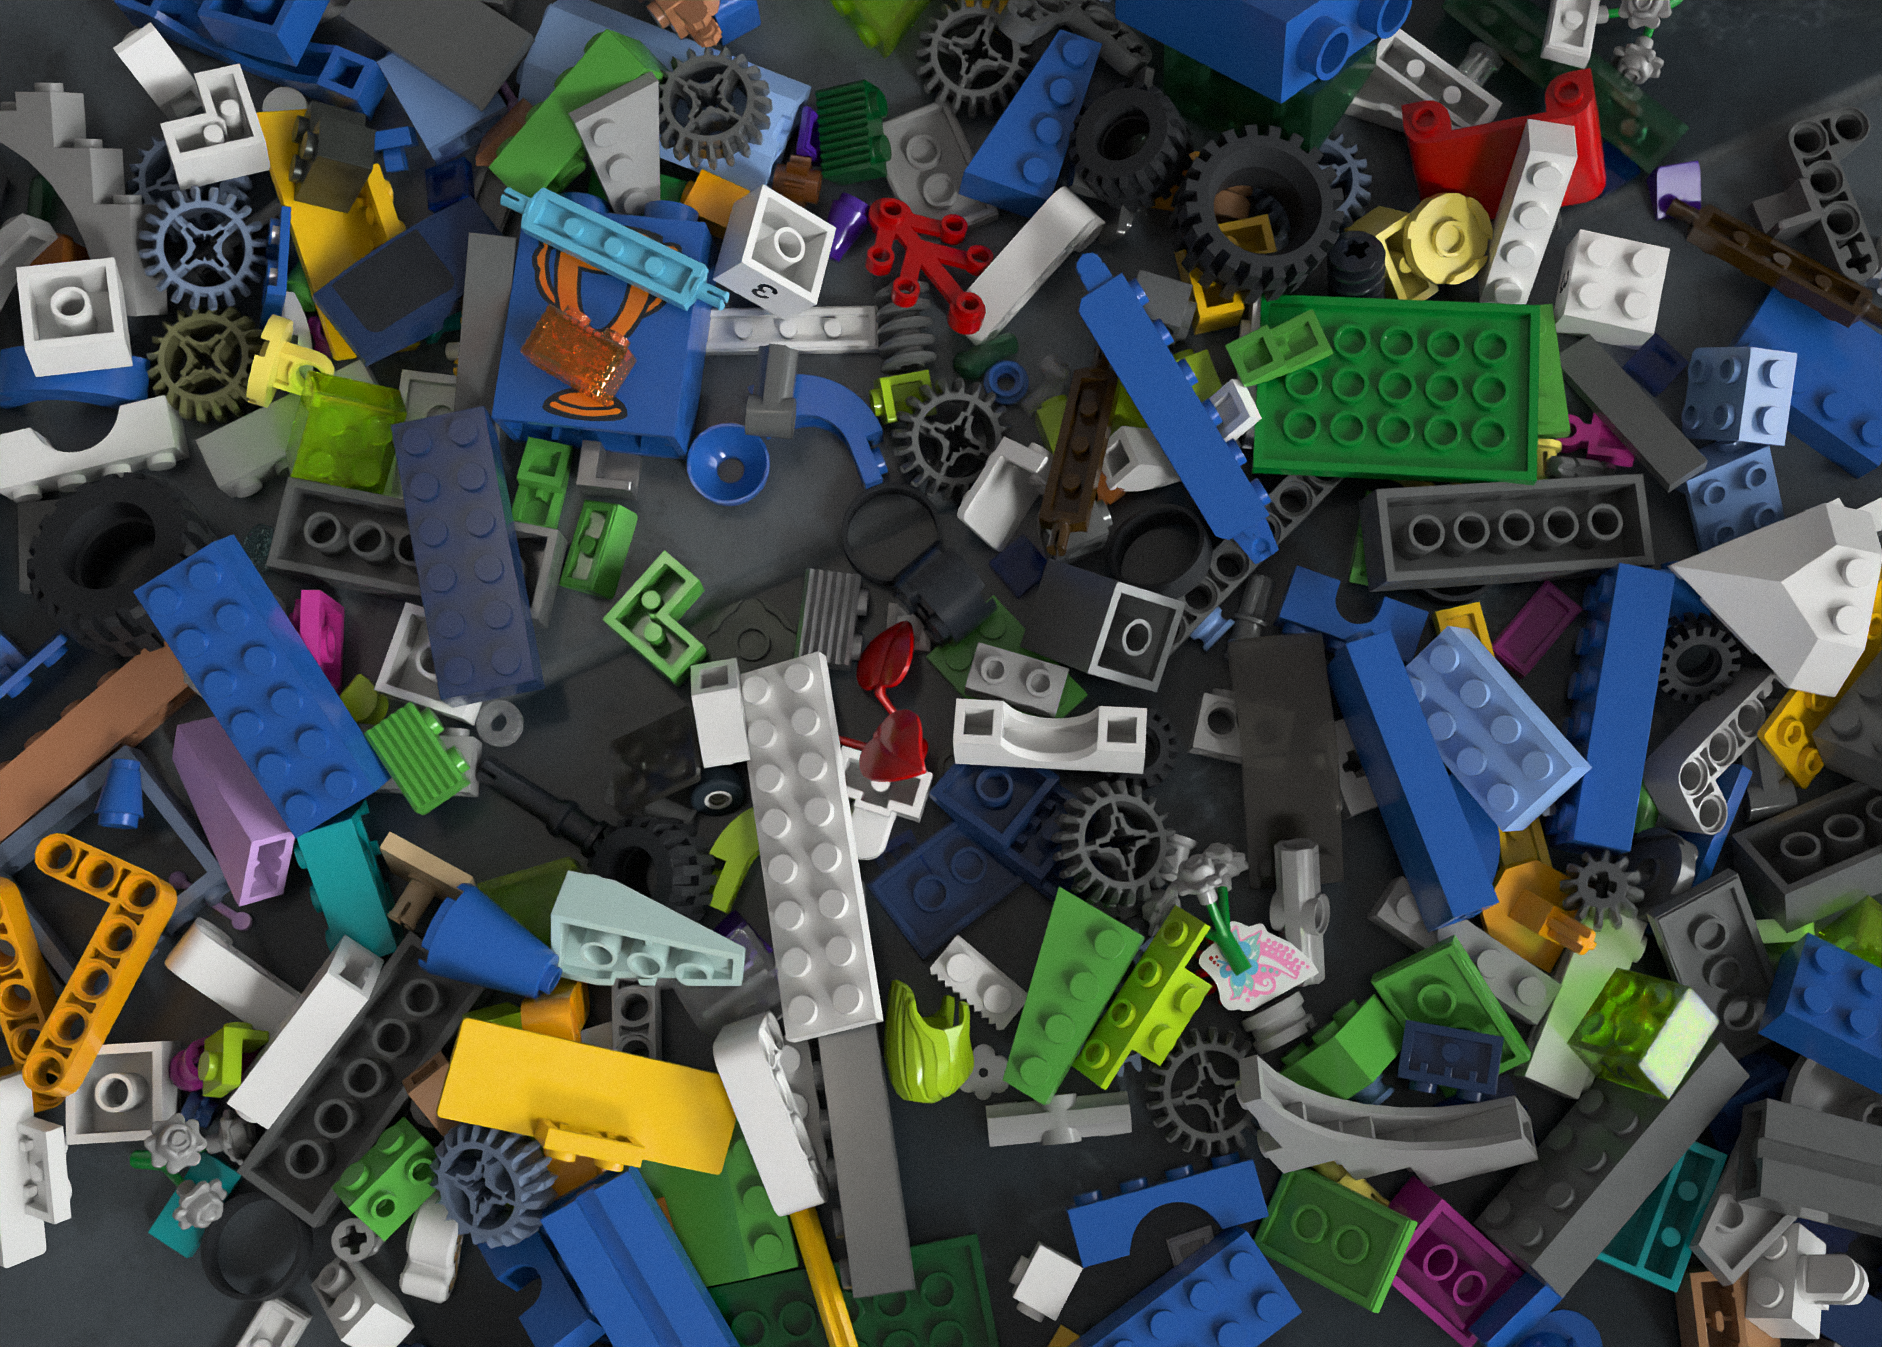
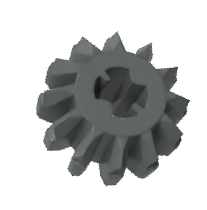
[1560,849,1644,932]

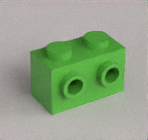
[331,1116,437,1241]

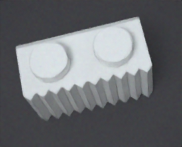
[930,935,1028,1030]

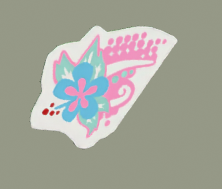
[1199,921,1319,1011]

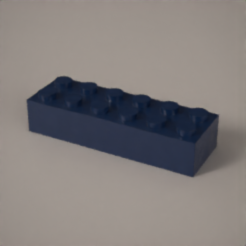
[391,406,545,708]

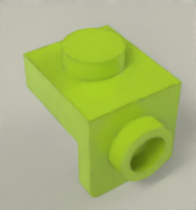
[869,370,937,425]
[198,1022,269,1098]

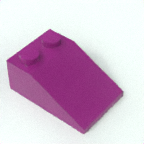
[1388,1176,1524,1347]

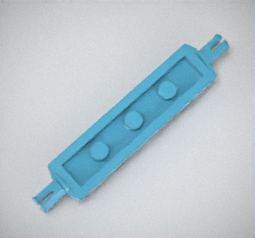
[500,187,730,311]

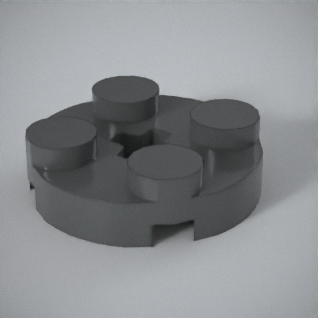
[1615,827,1698,923]

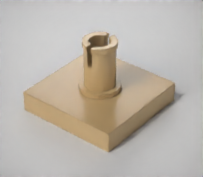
[379,832,476,931]

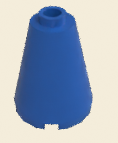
[418,883,562,999]

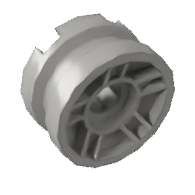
[1240,991,1317,1055]

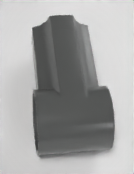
[745,344,799,440]
[1737,737,1797,823]

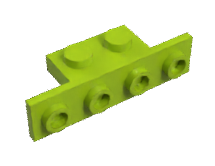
[1072,905,1212,1090]

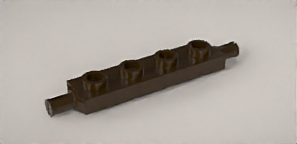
[1666,197,1882,330]
[1038,345,1121,557]

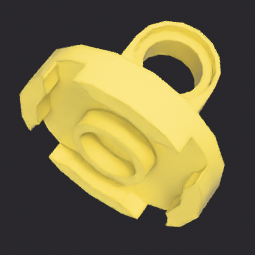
[1403,193,1493,284]
[246,314,334,408]

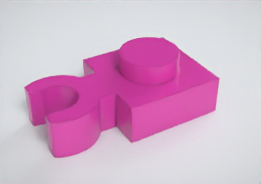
[1556,413,1635,467]

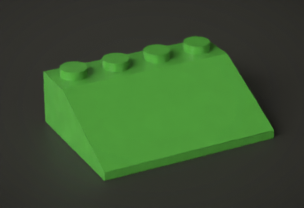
[637,1118,802,1287]

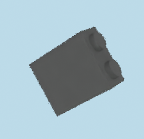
[1020,558,1186,692]

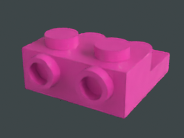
[289,590,344,696]

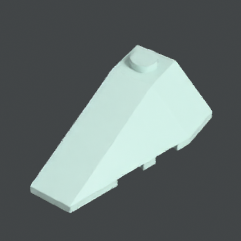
[551,870,746,986]

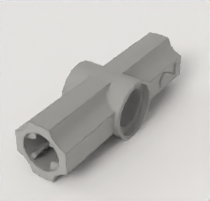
[1270,838,1330,987]
[985,1091,1132,1147]

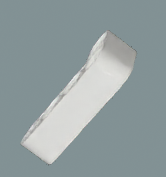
[965,186,1106,349]
[164,917,301,1038]
[713,1010,829,1217]

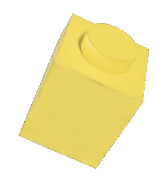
[1344,206,1439,300]

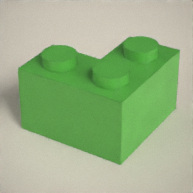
[602,550,708,688]
[1278,994,1404,1100]

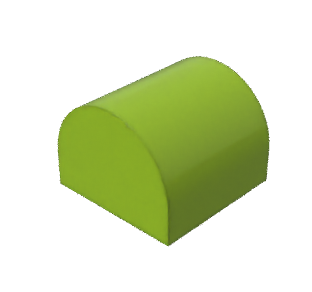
[339,674,388,725]

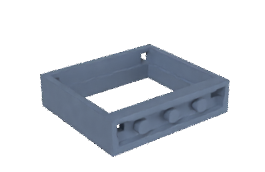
[0,745,230,995]

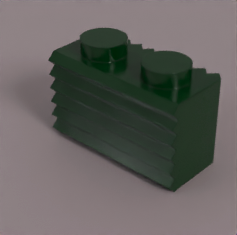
[815,79,892,186]

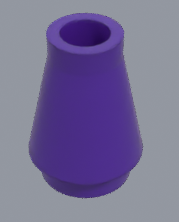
[826,192,870,263]

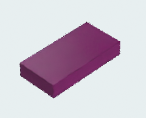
[1491,581,1582,679]

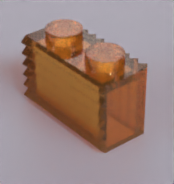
[520,304,637,407]

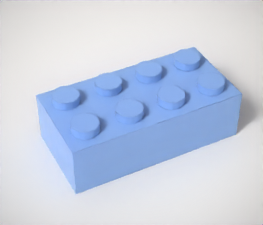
[1405,626,1592,832]

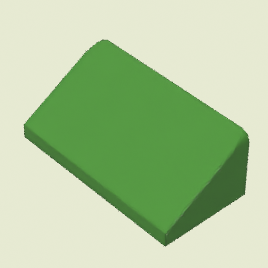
[559,500,638,599]

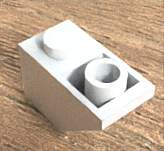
[113,22,202,121]
[690,658,751,768]
[311,1256,415,1347]

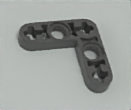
[997,0,1152,78]

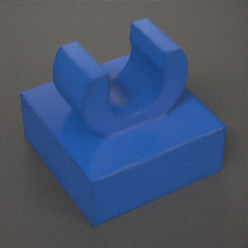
[374,126,419,173]

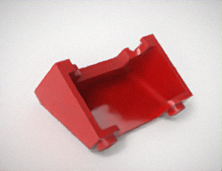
[1401,68,1606,220]

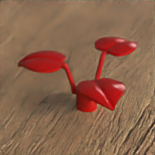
[839,620,928,782]

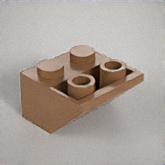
[1675,1265,1781,1347]

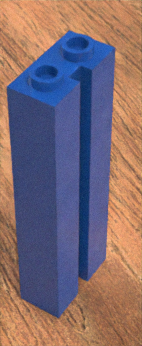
[1324,629,1499,933]
[540,1165,740,1347]

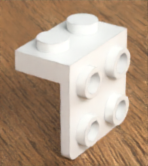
[957,437,1053,552]

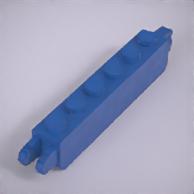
[1075,251,1279,564]

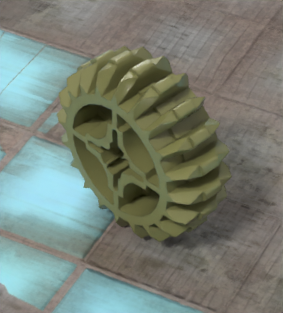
[146,303,266,425]

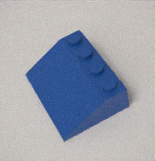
[1728,287,1882,479]

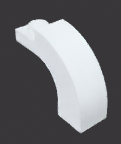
[1102,379,1262,491]

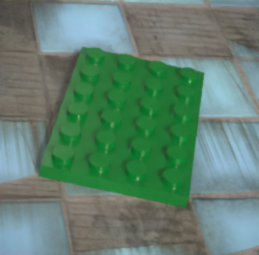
[1252,294,1540,486]

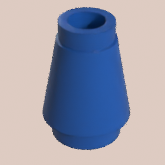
[94,759,144,829]

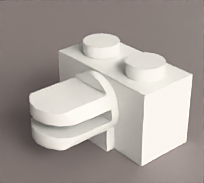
[841,746,933,860]
[1745,1223,1869,1339]

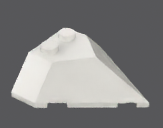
[1667,503,1882,697]

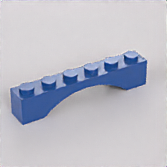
[114,0,389,122]

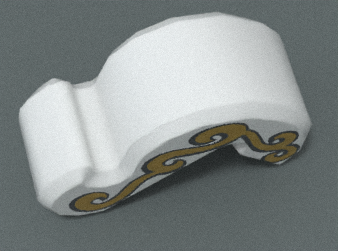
[399,1189,463,1304]

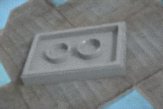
[883,99,999,244]

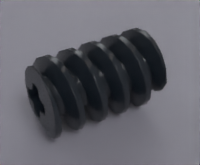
[1327,231,1386,299]

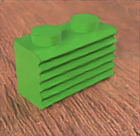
[364,702,471,816]

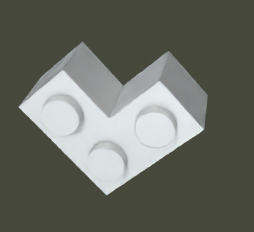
[160,63,270,191]

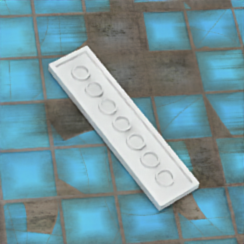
[739,651,884,1043]

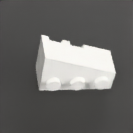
[1334,29,1502,133]

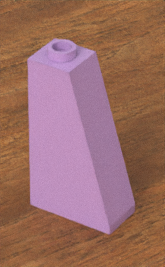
[172,717,295,907]

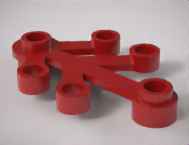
[865,198,993,335]

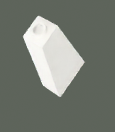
[227,935,384,1129]

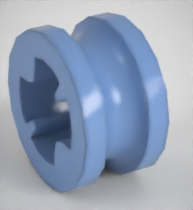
[1190,606,1235,652]
[1349,1073,1395,1105]

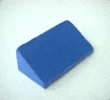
[1468,1272,1565,1347]

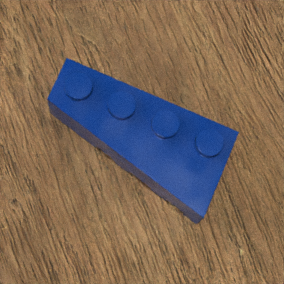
[958,29,1102,219]

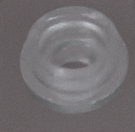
[476,700,524,747]

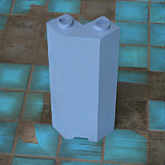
[516,0,812,192]

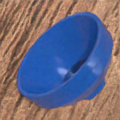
[687,423,770,506]

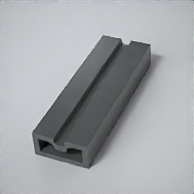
[1735,1098,1882,1238]

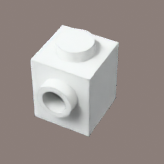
[1008,1241,1083,1322]

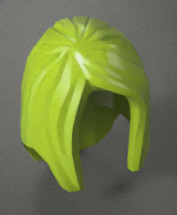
[884,979,974,1103]

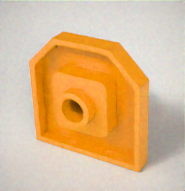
[1479,857,1597,973]

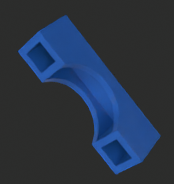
[1065,1151,1269,1268]

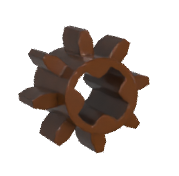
[772,154,822,209]

